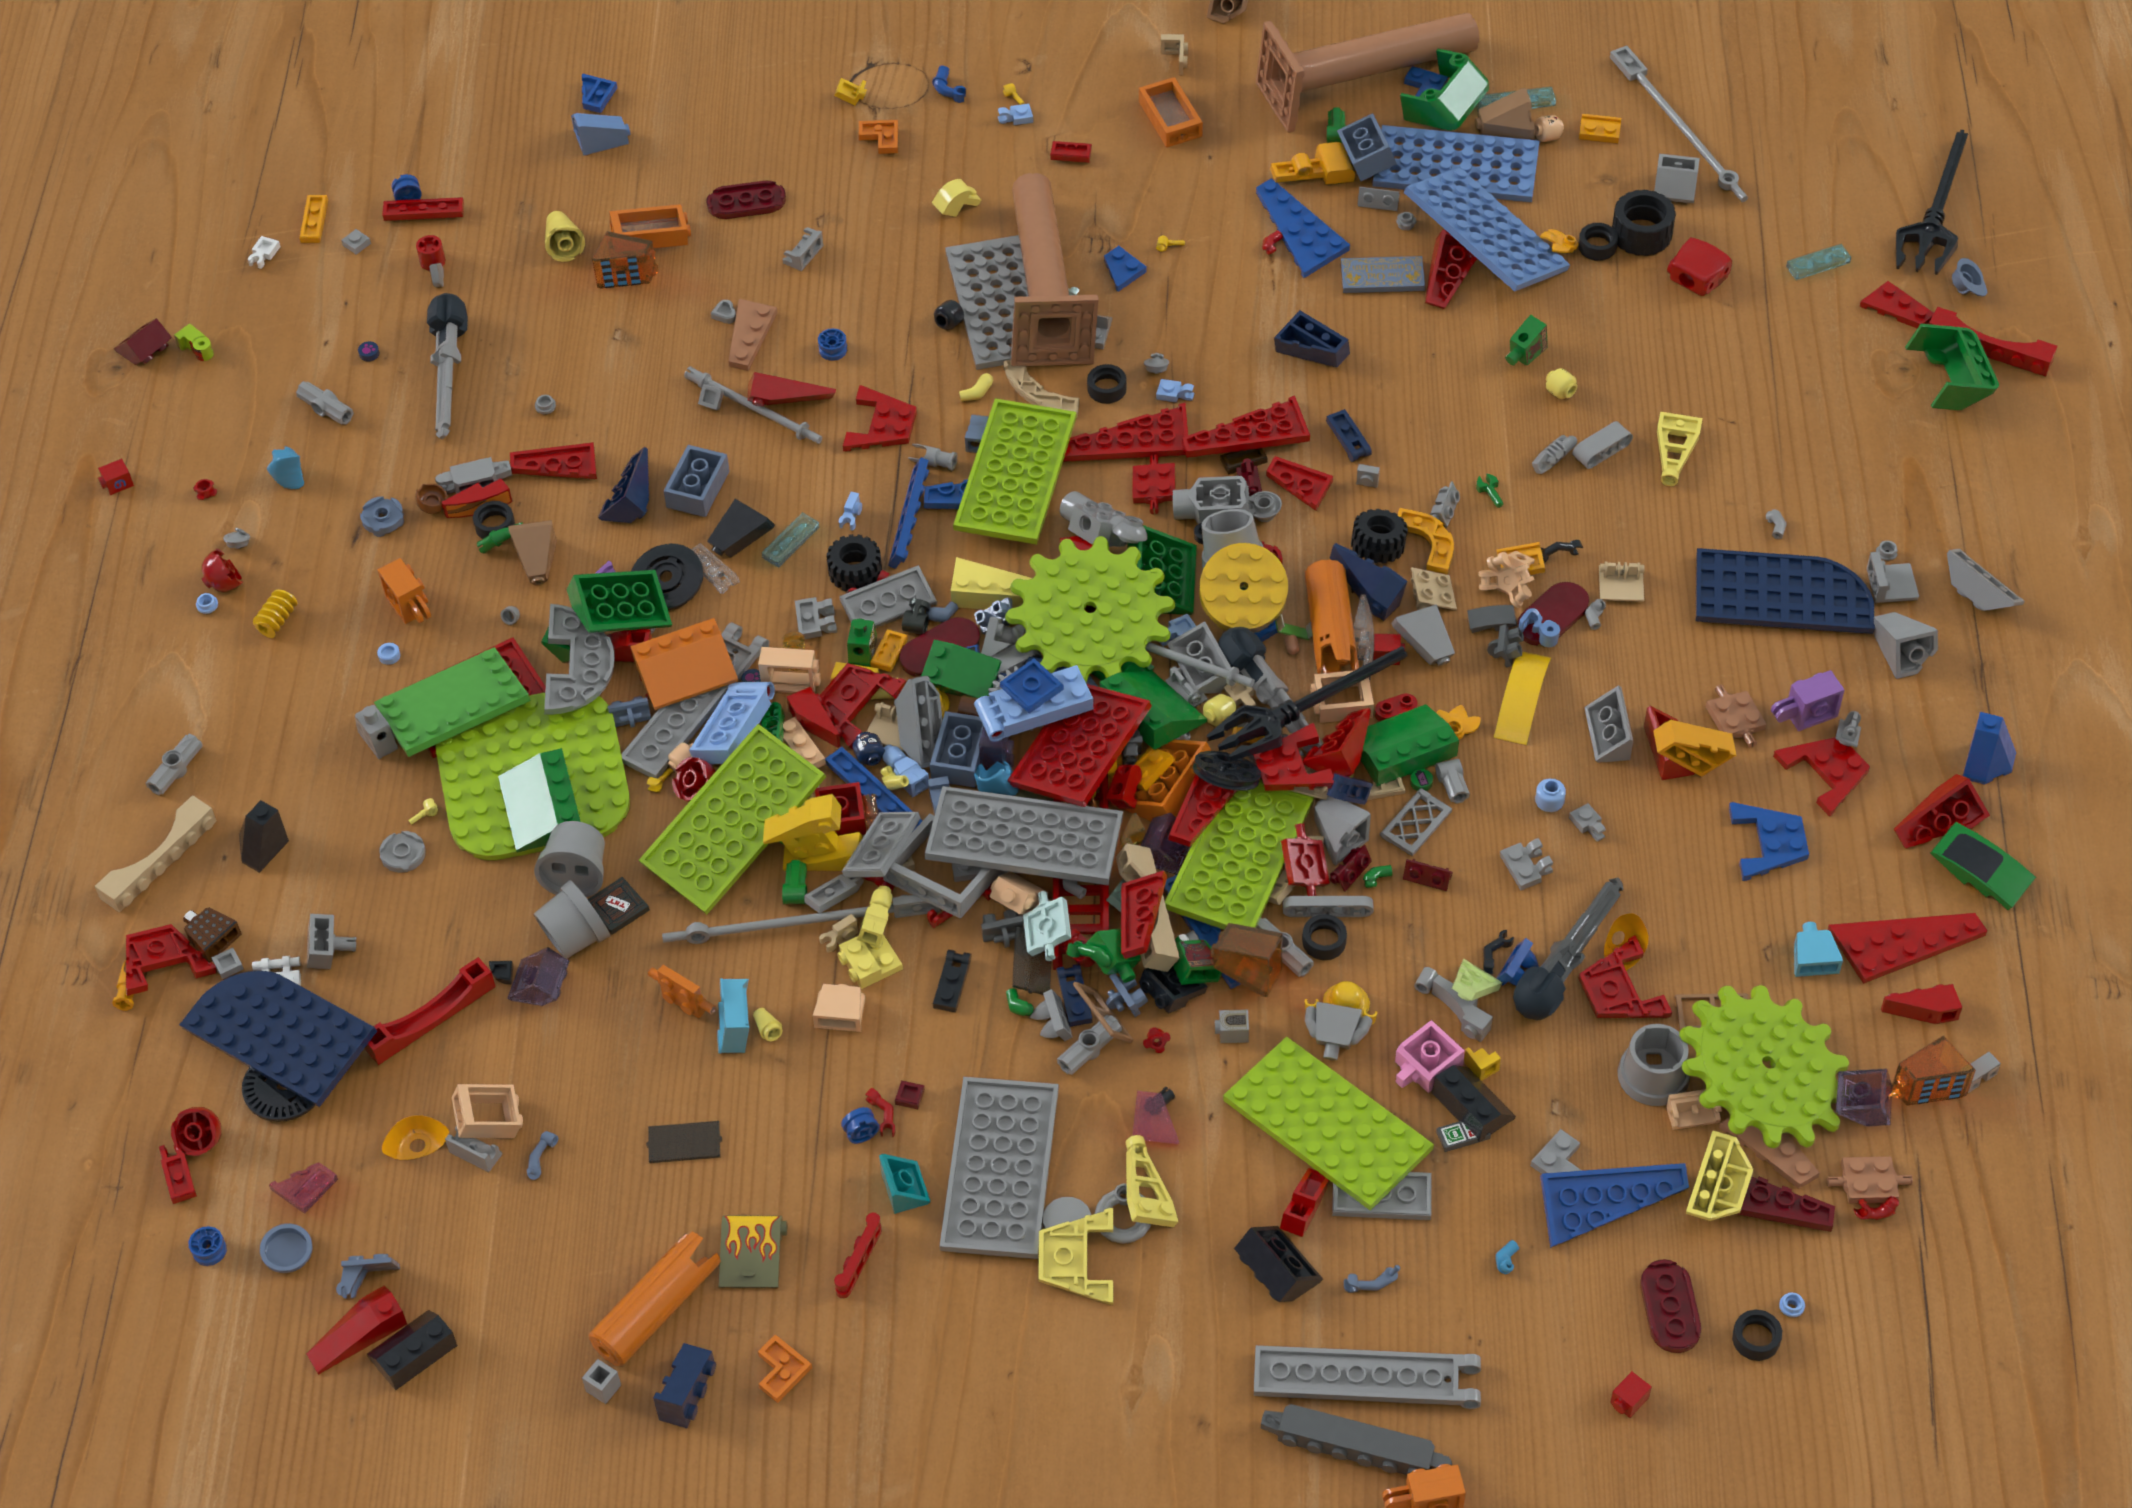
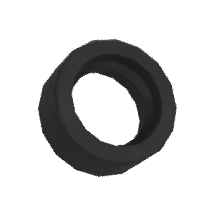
[1578,223,1618,261]
[1087,364,1127,404]
[473,501,515,539]
[1302,914,1347,960]
[1732,1309,1783,1361]

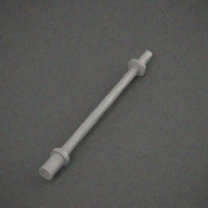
[684,366,823,444]
[1146,642,1255,687]

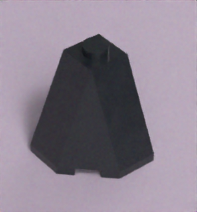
[707,499,775,558]
[239,800,289,873]

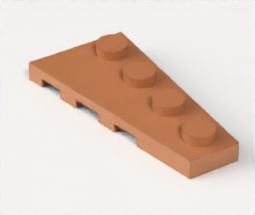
[729,299,778,371]
[1719,1118,1820,1189]

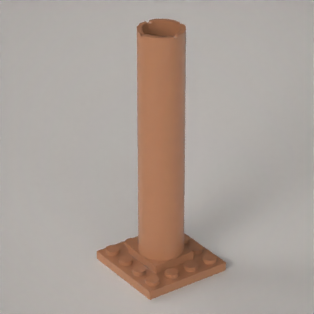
[1256,13,1479,132]
[1011,173,1099,366]

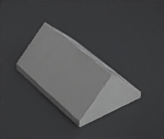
[1167,621,1231,694]
[1584,685,1633,763]

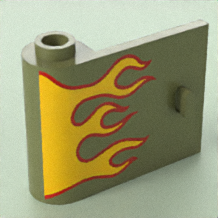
[719,1215,788,1288]

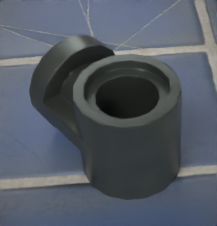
[902,598,931,635]

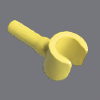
[408,798,438,825]

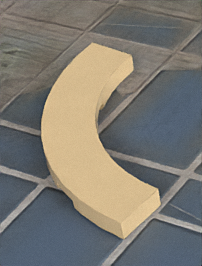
[1003,360,1079,417]

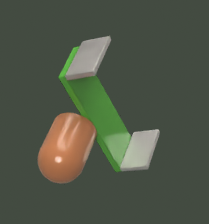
[1275,614,1312,655]

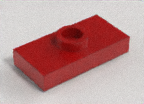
[1050,141,1092,163]

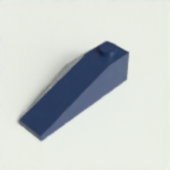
[598,446,649,523]
[1330,543,1407,621]

